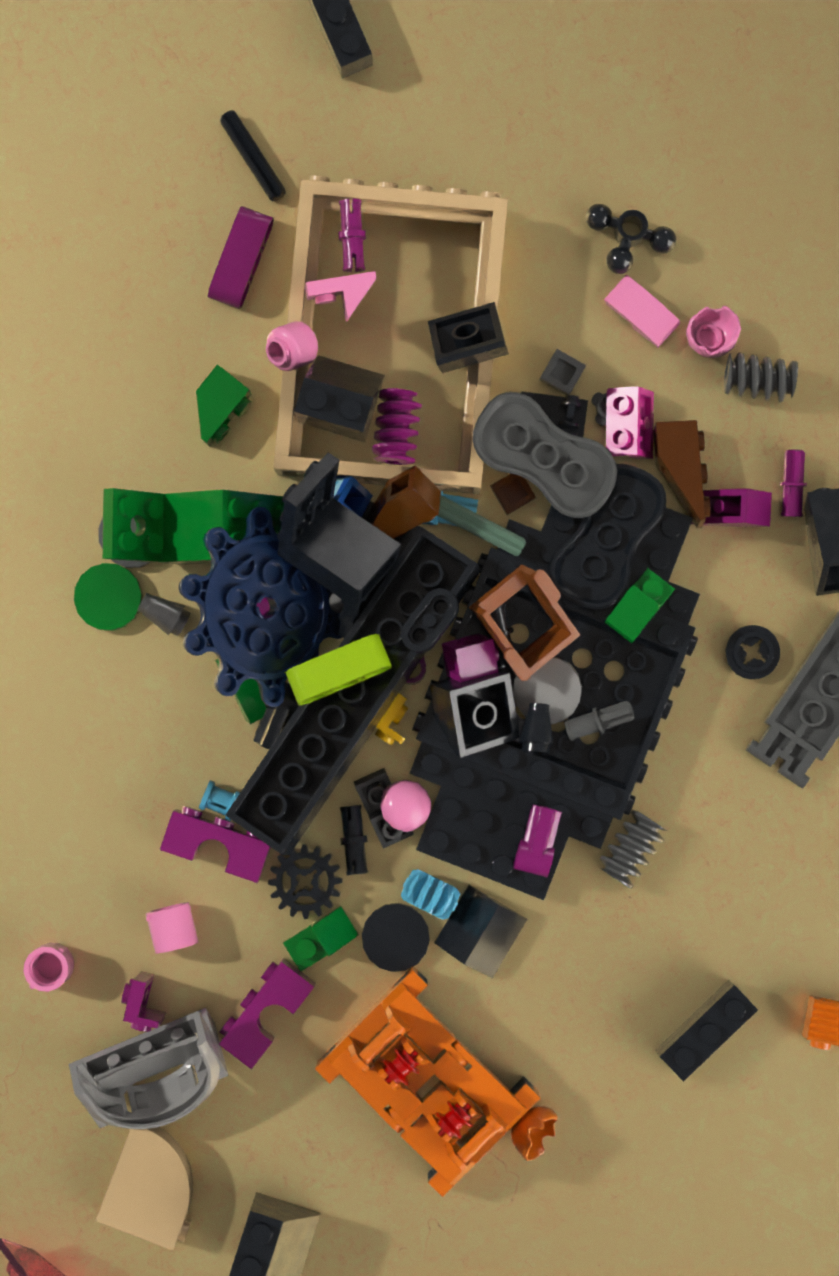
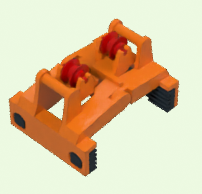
[315,966,540,1197]

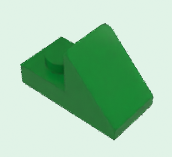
[605,568,675,643]
[283,906,359,972]

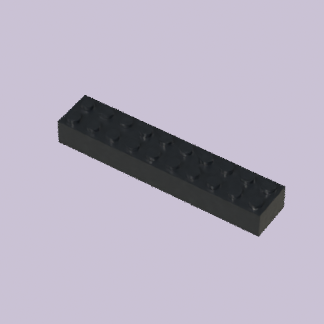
[225,526,482,855]

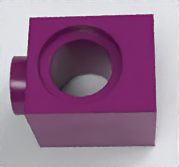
[441,633,499,683]

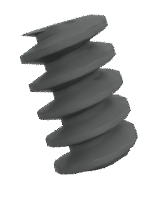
[724,352,798,403]
[600,810,667,889]

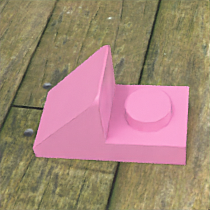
[305,271,376,322]

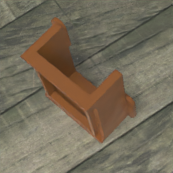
[468,565,580,681]

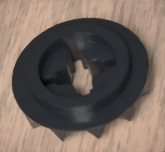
[725,625,780,679]

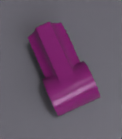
[513,804,562,878]

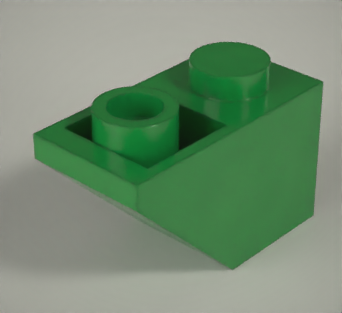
[196,364,252,447]

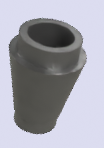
[137,593,191,636]

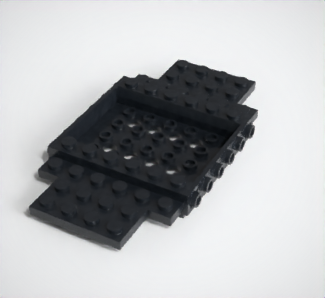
[409,505,700,900]

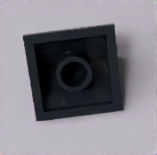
[428,302,509,373]
[434,884,527,978]

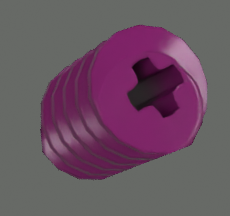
[372,388,422,465]

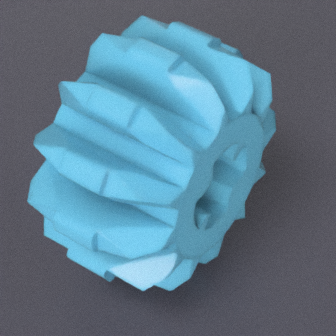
[401,869,460,920]

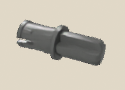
[564,701,634,741]

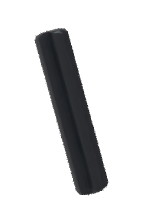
[219,110,286,202]

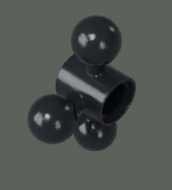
[586,204,677,274]

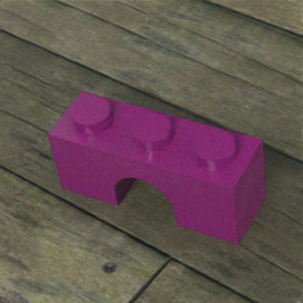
[160,806,271,883]
[219,958,316,1070]

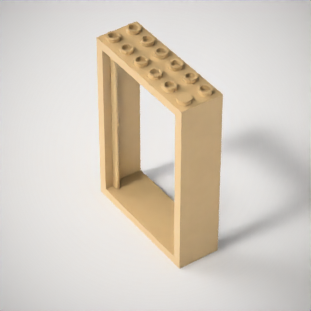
[273,175,508,494]

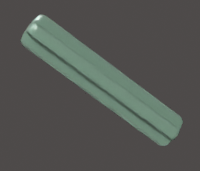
[437,495,526,556]

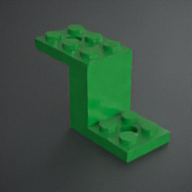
[102,488,284,564]

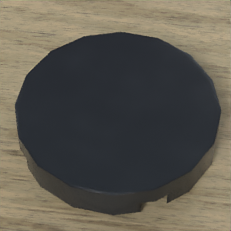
[362,903,430,972]

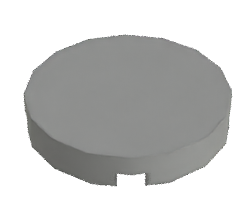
[513,657,582,724]

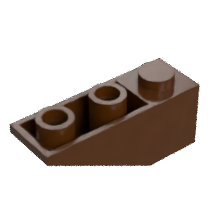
[653,420,710,528]
[365,465,441,539]

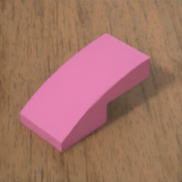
[604,274,680,348]

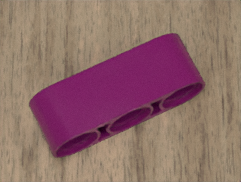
[208,206,274,309]

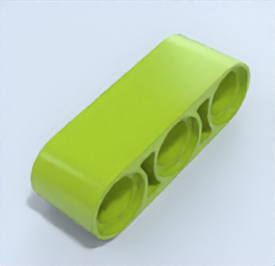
[285,634,392,705]

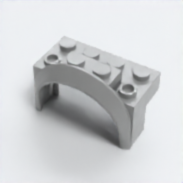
[69,1008,229,1129]

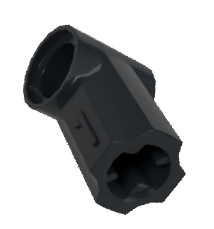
[253,682,299,749]

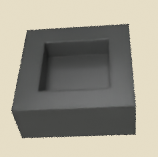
[540,349,586,395]

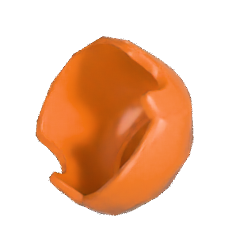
[511,1106,558,1161]

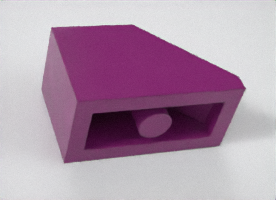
[691,488,772,527]

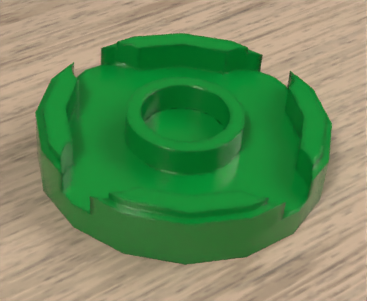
[74,563,143,631]

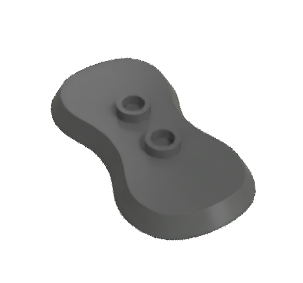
[472,392,617,518]

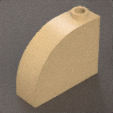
[95,1127,193,1251]

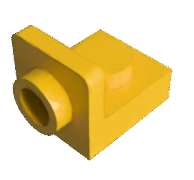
[375,693,409,746]

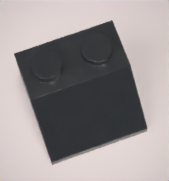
[430,669,520,758]

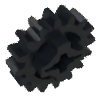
[268,844,343,919]

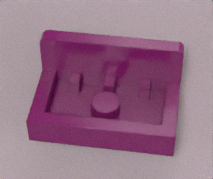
[121,971,166,1032]

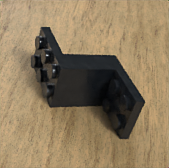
[277,452,401,638]

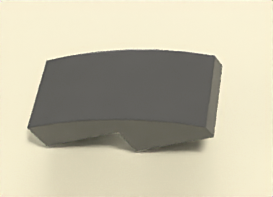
[354,768,414,848]

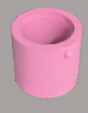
[146,902,199,954]
[23,942,74,992]

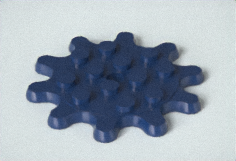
[178,507,342,707]

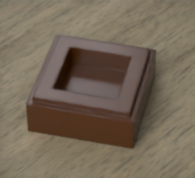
[490,474,536,515]

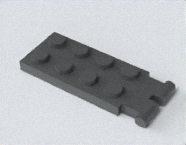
[746,611,839,789]

